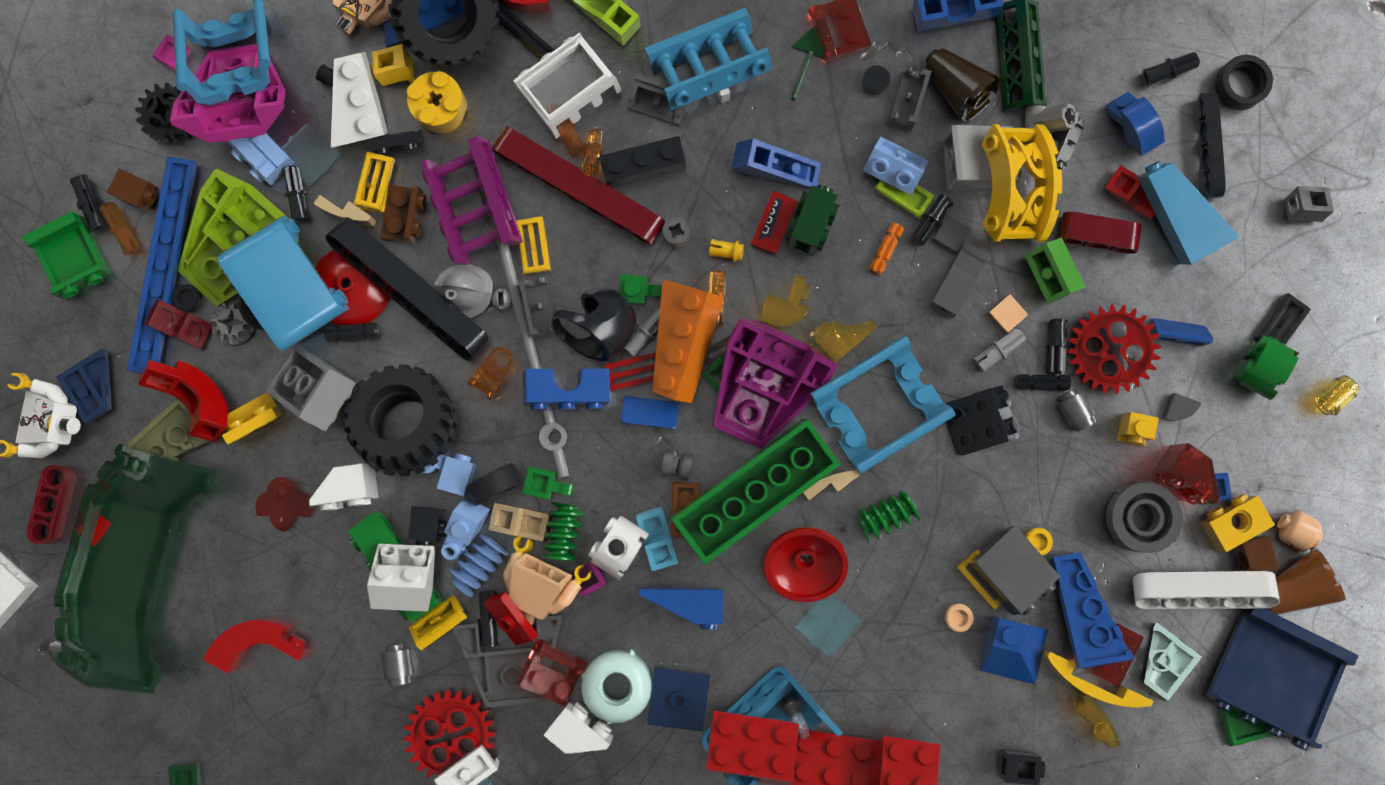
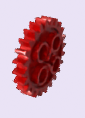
[1068,304,1162,394]
[403,689,496,778]

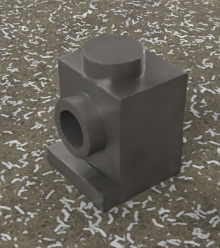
[1284,186,1334,224]

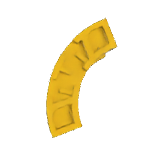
[981,124,1062,242]

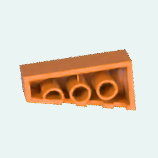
[652,279,724,404]

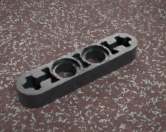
[1197,92,1226,198]

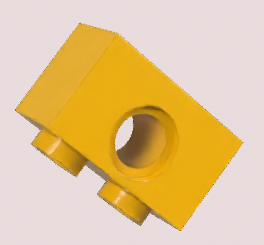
[1200,493,1275,552]

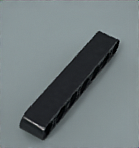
[325,217,489,361]

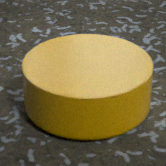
[1024,528,1053,555]

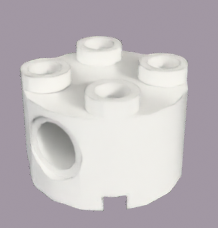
[588,516,649,581]

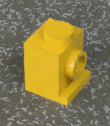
[370,44,415,86]
[1117,412,1159,447]

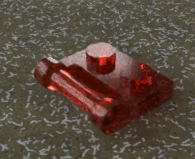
[808,0,872,61]
[516,639,587,707]

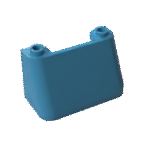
[217,215,349,351]

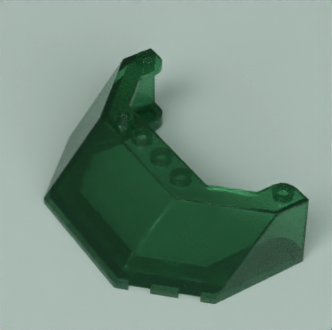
[54,444,216,694]

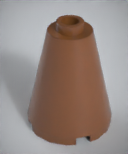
[1265,549,1346,615]

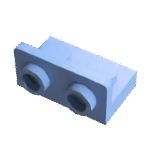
[863,136,929,194]

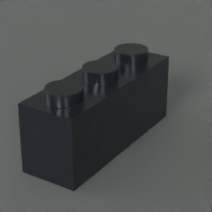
[599,136,686,188]

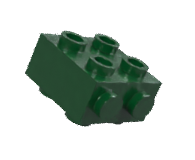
[786,184,840,256]

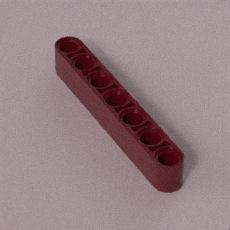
[492,126,665,245]

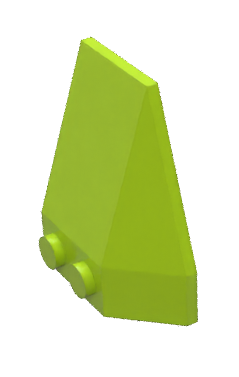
[178,169,299,307]

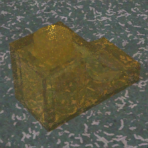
[812,318,878,363]

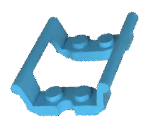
[172,0,271,105]
[810,335,956,474]

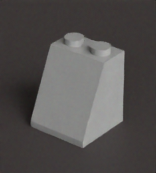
[942,125,1022,193]

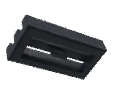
[1254,293,1311,344]

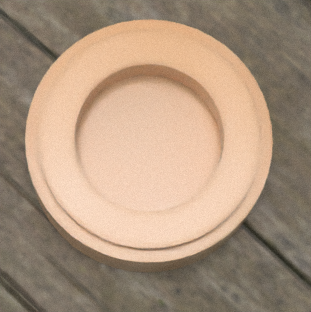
[944,603,974,632]

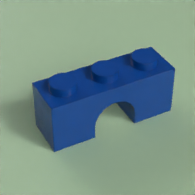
[912,0,1003,32]
[522,368,610,411]

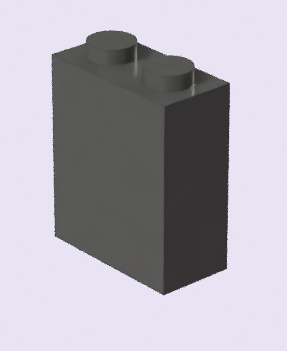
[967,526,1061,615]

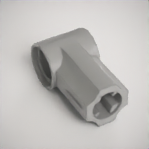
[1024,104,1078,133]

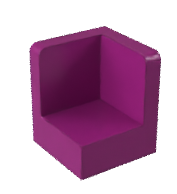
[571,561,609,597]

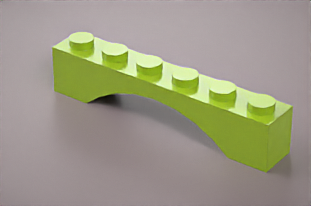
[569,0,641,46]

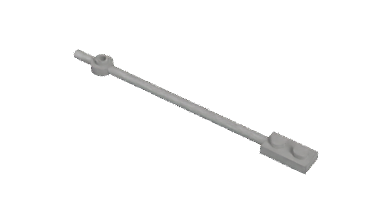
[467,163,569,478]

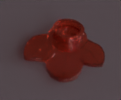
[255,477,312,532]

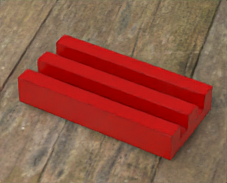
[605,352,656,392]

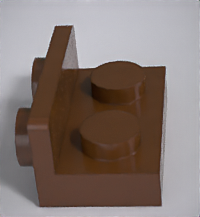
[380,184,426,244]

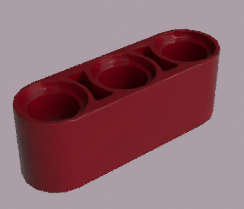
[1059,212,1142,254]
[26,465,77,545]

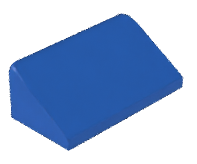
[1150,318,1213,346]
[621,396,679,430]

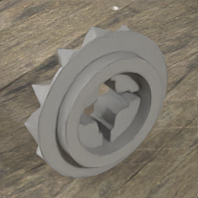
[210,300,255,345]

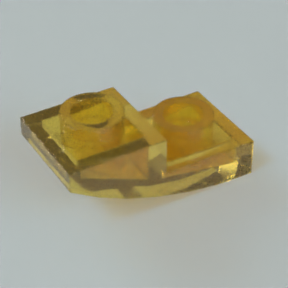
[1075,692,1122,749]

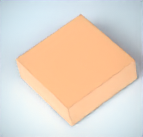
[988,295,1028,333]

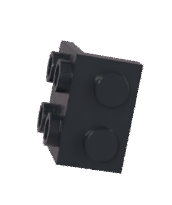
[945,385,1020,456]

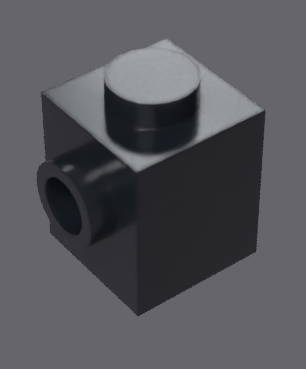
[408,506,447,546]

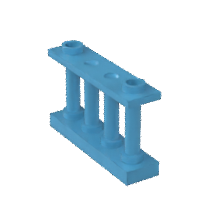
[645,8,773,111]

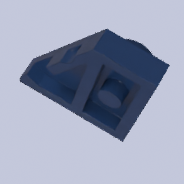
[56,349,112,424]

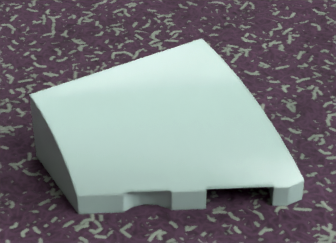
[1144,623,1202,701]

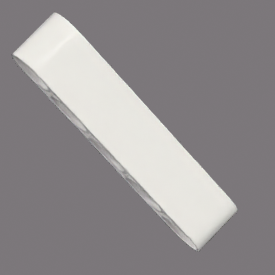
[1132,571,1280,609]

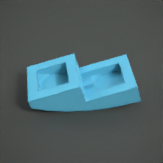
[635,506,679,571]

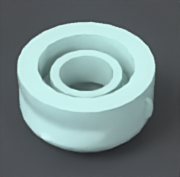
[581,649,652,724]

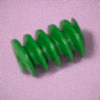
[858,490,920,544]
[541,501,585,561]

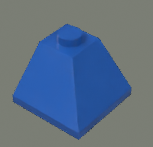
[980,616,1048,685]

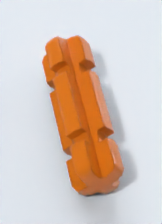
[869,222,904,275]

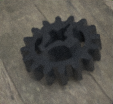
[135,82,188,143]

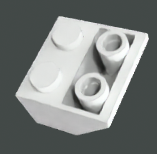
[309,463,379,511]
[367,544,435,611]
[544,701,613,754]

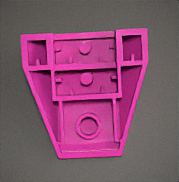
[170,44,285,143]

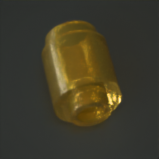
[1315,375,1360,416]

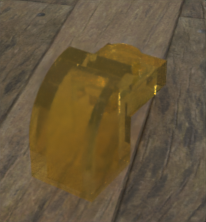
[759,274,810,330]

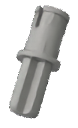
[625,308,660,357]
[973,329,1026,373]

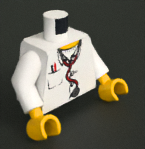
[0,373,80,458]

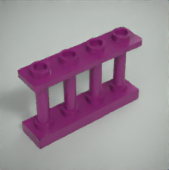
[421,136,523,265]

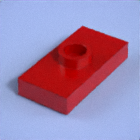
[483,592,538,646]

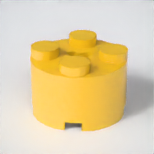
[407,71,467,134]

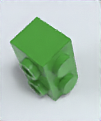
[1024,238,1086,304]

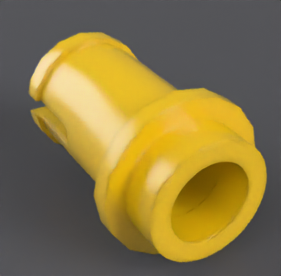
[709,239,744,263]

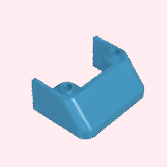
[702,667,843,785]

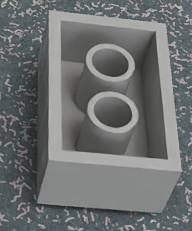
[265,344,356,432]

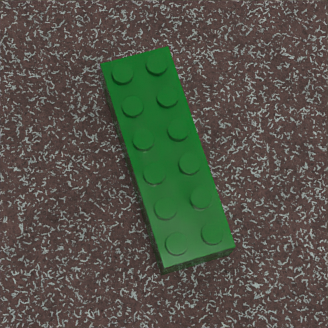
[669,419,841,565]

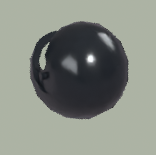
[551,287,638,361]

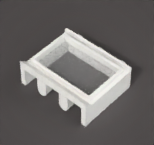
[513,32,621,139]

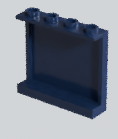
[1206,608,1359,751]

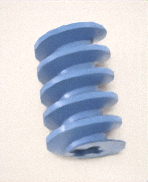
[449,535,509,597]

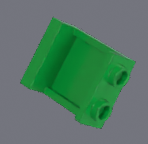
[22,211,111,299]

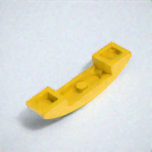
[1042,650,1153,707]

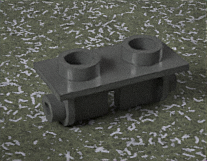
[1051,111,1085,170]

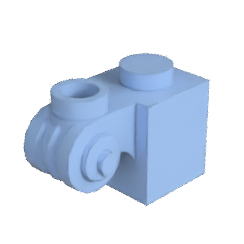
[423,453,477,496]
[441,496,490,560]

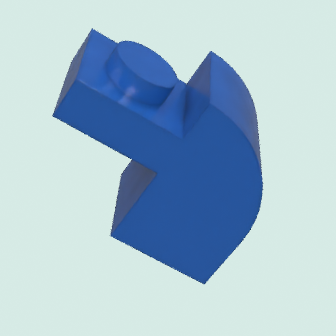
[1105,92,1165,156]

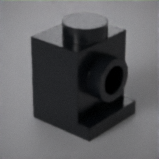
[1000,749,1045,785]

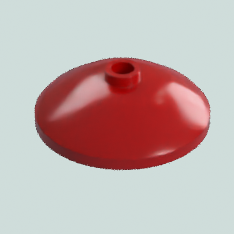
[315,250,390,325]
[764,527,848,602]

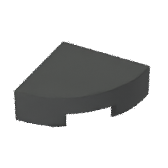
[1164,393,1201,421]

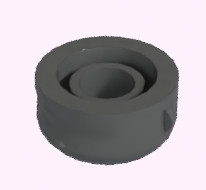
[1106,482,1183,553]

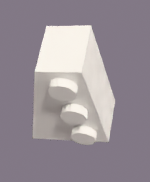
[331,52,388,148]

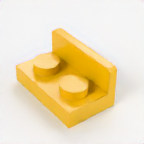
[222,392,283,445]

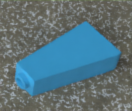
[1137,161,1239,265]

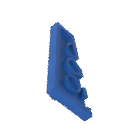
[1051,552,1135,669]

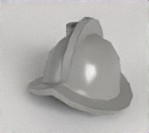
[434,264,493,318]

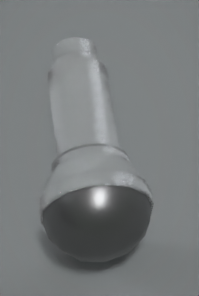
[782,697,810,739]

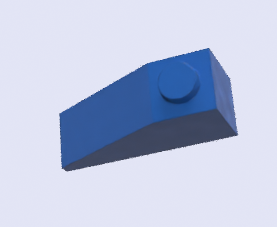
[731,139,821,189]
[639,587,723,629]

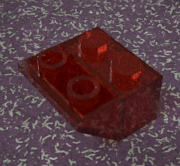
[1152,443,1220,505]

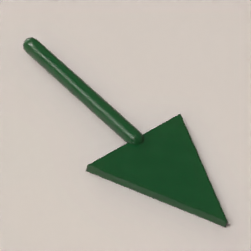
[791,16,830,100]

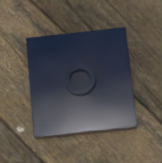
[647,667,710,732]

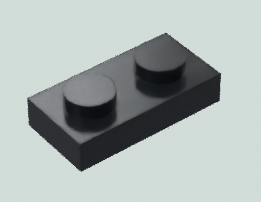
[363,129,423,154]

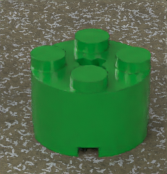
[1234,335,1300,400]

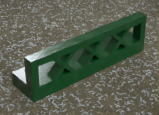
[997,0,1047,112]

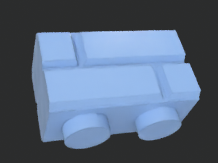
[228,133,295,185]

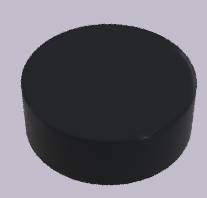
[862,65,890,94]
[172,284,203,312]

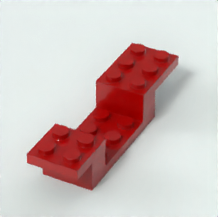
[705,711,940,785]

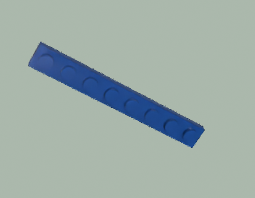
[127,156,198,373]

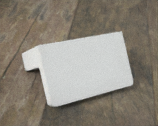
[434,744,500,785]

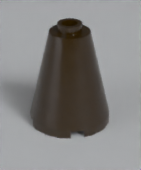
[925,48,1002,122]

